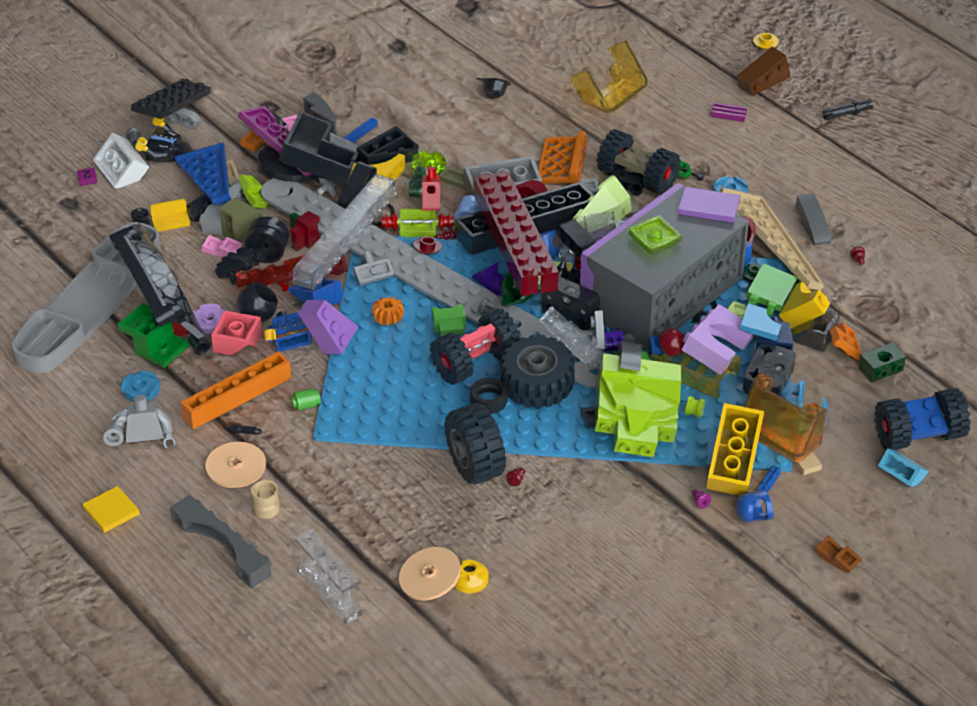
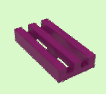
[711,102,747,122]

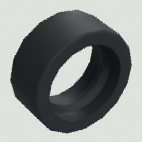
[470,378,508,414]

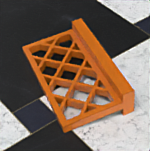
[538,131,588,184]

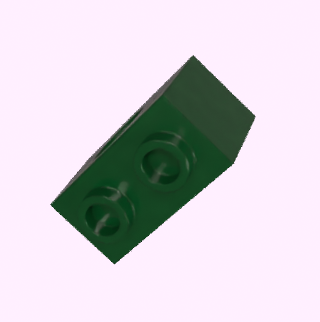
[859,343,906,382]

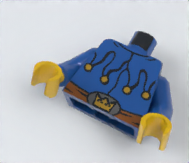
[264,311,312,352]

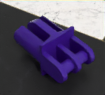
[604,327,624,351]

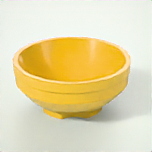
[454,559,489,593]

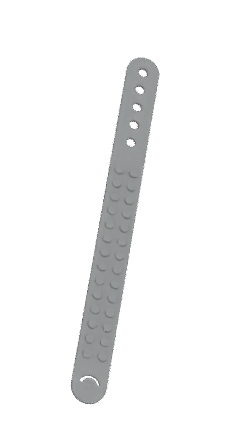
[261,178,603,389]

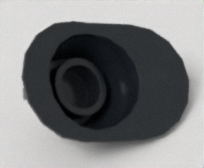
[476,78,511,99]

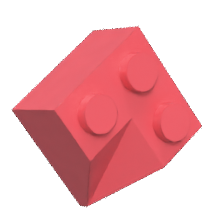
[211,311,262,355]

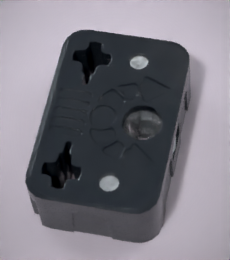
[541,276,600,330]
[742,343,796,401]

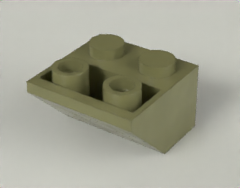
[220,198,262,243]

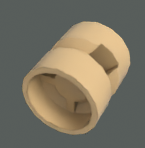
[251,480,280,519]

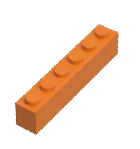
[180,351,291,429]

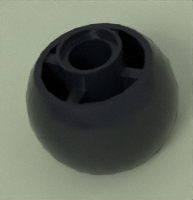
[237,282,278,322]

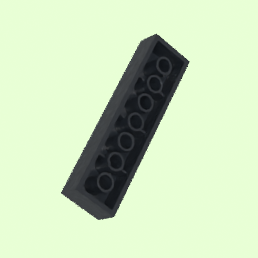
[455,182,595,255]

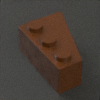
[736,46,791,96]

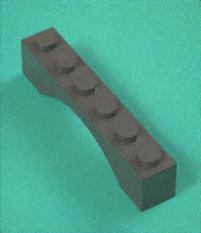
[170,495,271,589]

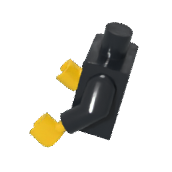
[135,117,189,163]

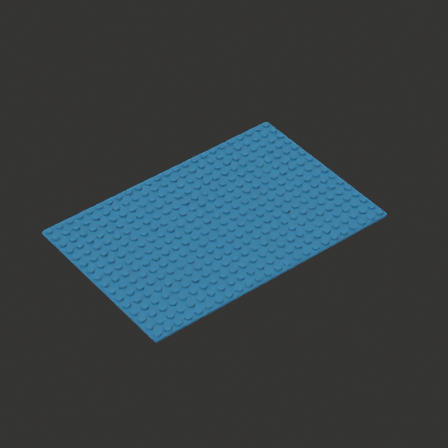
[313,236,792,472]

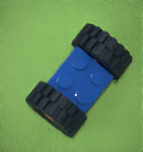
[874,388,971,450]

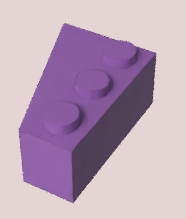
[298,300,358,354]

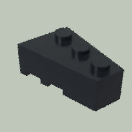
[355,126,419,165]

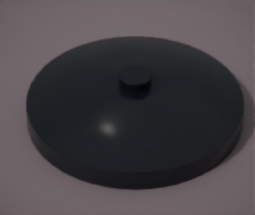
[257,145,318,182]

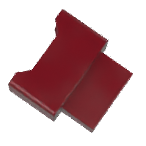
[289,211,322,251]

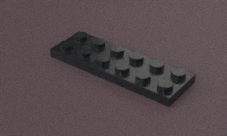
[131,79,211,119]

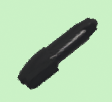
[226,422,263,435]

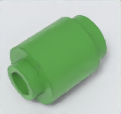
[290,388,321,411]

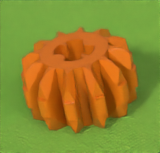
[372,296,404,326]

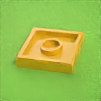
[82,486,140,533]

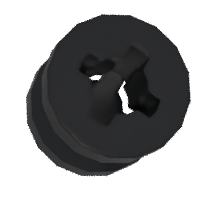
[131,208,150,225]

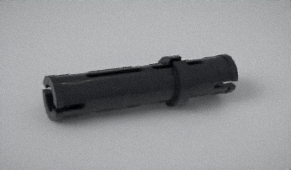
[822,98,873,120]

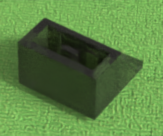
[792,308,840,352]

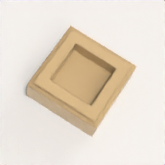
[794,452,822,475]

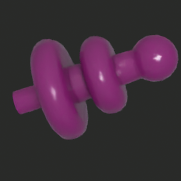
[692,489,711,509]

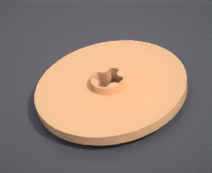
[205,442,266,488]
[399,547,461,601]

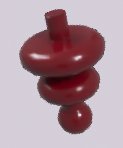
[435,226,456,240]
[850,247,865,265]
[506,468,525,487]

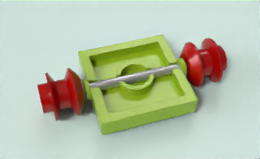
[382,209,454,237]

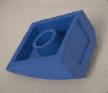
[288,277,343,305]

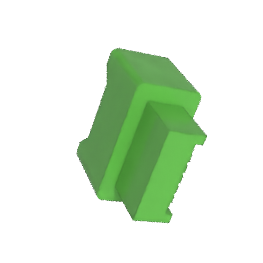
[431,304,466,337]

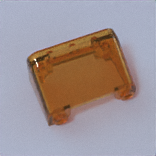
[743,372,827,462]

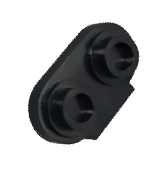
[186,194,212,222]

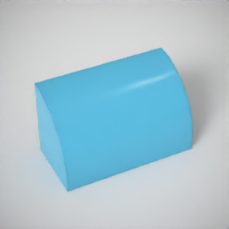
[878,449,929,487]

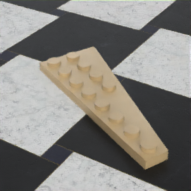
[719,187,824,291]

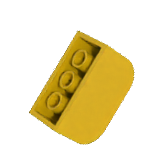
[706,403,764,496]

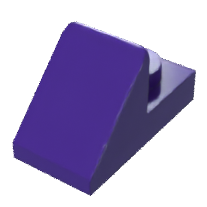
[472,262,504,296]

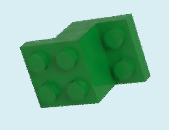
[117,303,189,368]

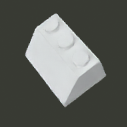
[93,133,149,189]

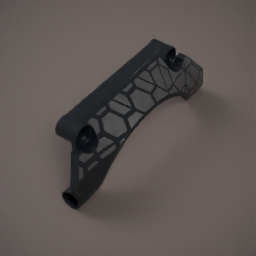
[109,223,210,355]

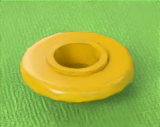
[753,33,779,49]

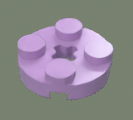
[193,304,227,334]

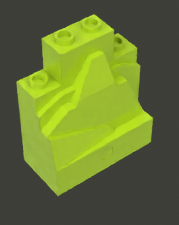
[595,353,681,457]

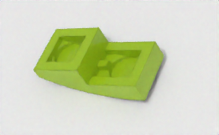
[239,174,269,209]

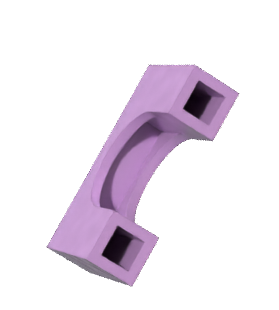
[682,304,754,375]

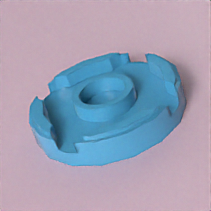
[713,176,748,193]
[121,371,160,402]

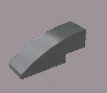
[303,92,337,134]
[796,193,832,246]

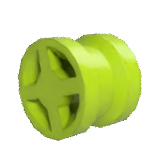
[685,396,705,418]

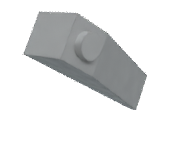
[199,180,245,236]

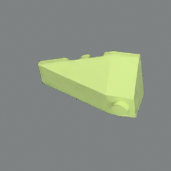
[573,175,631,233]

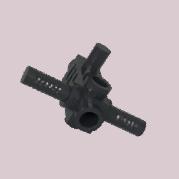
[215,248,260,285]

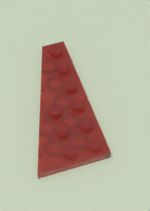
[236,245,348,288]

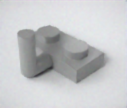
[353,251,395,286]
[577,311,605,351]

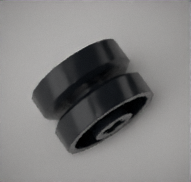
[245,216,289,263]

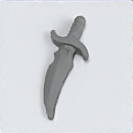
[317,178,335,197]

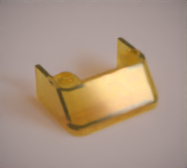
[569,40,648,113]

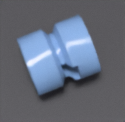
[454,195,481,220]

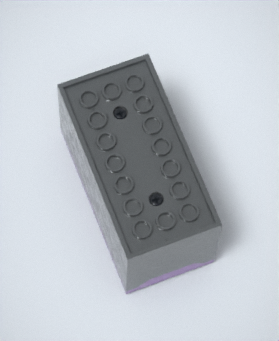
[580,183,749,351]

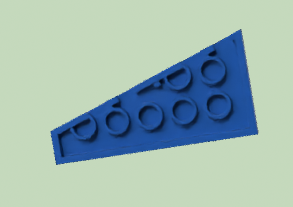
[174,143,231,205]

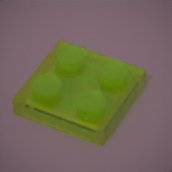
[628,215,682,255]

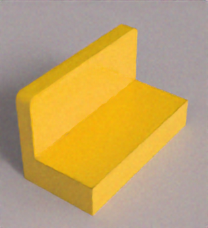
[150,199,191,232]

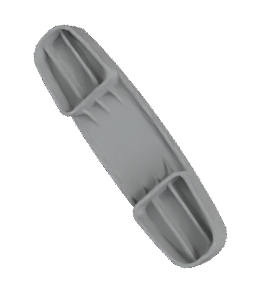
[12,222,161,373]

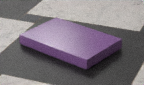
[678,187,741,223]

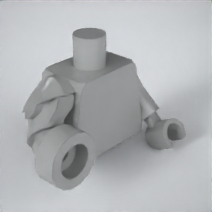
[103,395,177,448]

